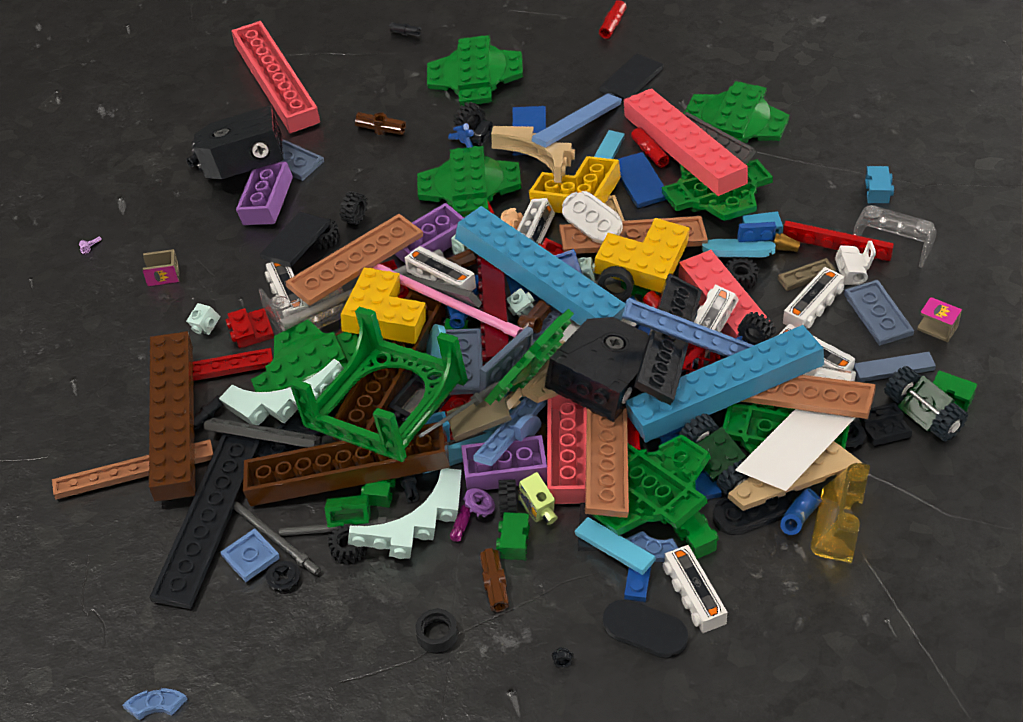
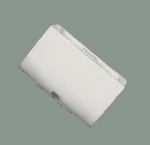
[835,241,876,285]

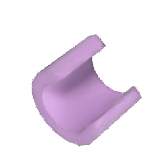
[79,237,102,254]

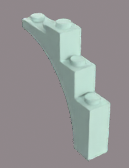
[219,359,344,426]
[348,468,462,559]

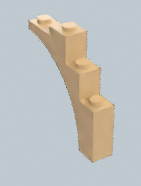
[491,126,575,183]

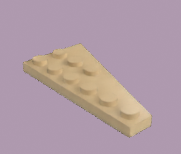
[728,441,862,511]

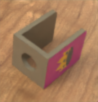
[143,249,179,286]
[917,297,962,342]

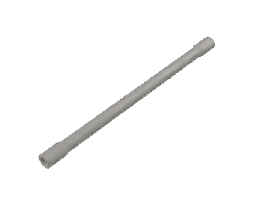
[279,249,444,330]

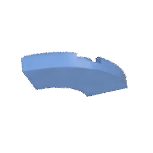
[514,414,541,442]
[626,531,678,562]
[122,688,187,721]

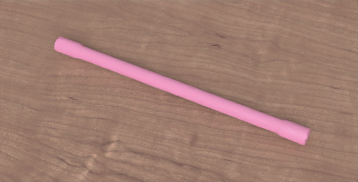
[373,264,523,338]

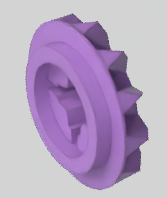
[463,488,495,517]

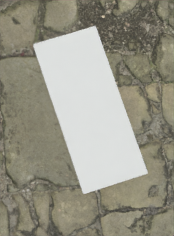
[736,409,856,491]

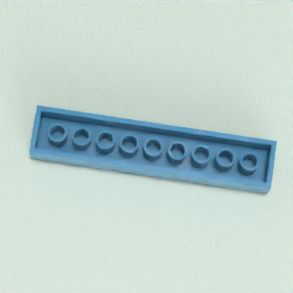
[455,206,625,326]
[625,325,824,443]

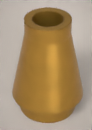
[773,233,800,252]

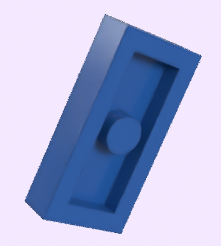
[737,222,776,242]
[624,565,652,602]

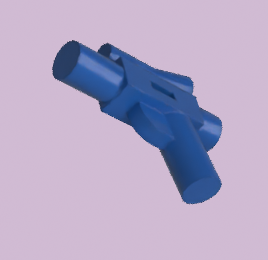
[448,123,474,148]

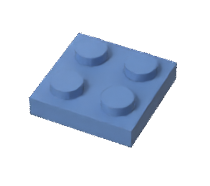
[220,528,280,582]

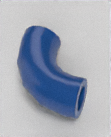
[780,487,822,535]

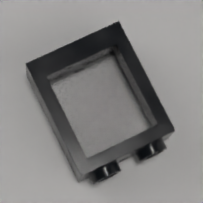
[388,374,451,422]

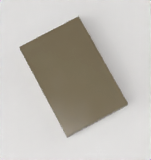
[447,396,512,442]

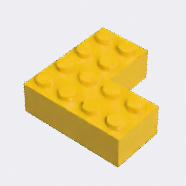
[529,156,621,213]
[594,218,690,293]
[341,267,426,344]

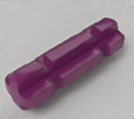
[450,504,472,542]

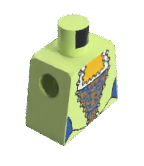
[518,472,558,525]

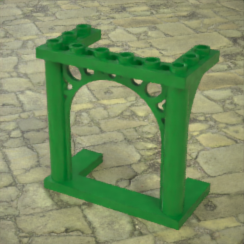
[290,306,468,462]

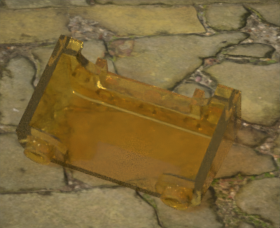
[811,463,870,563]

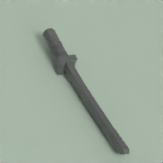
[418,381,499,438]

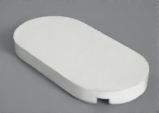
[562,191,623,243]

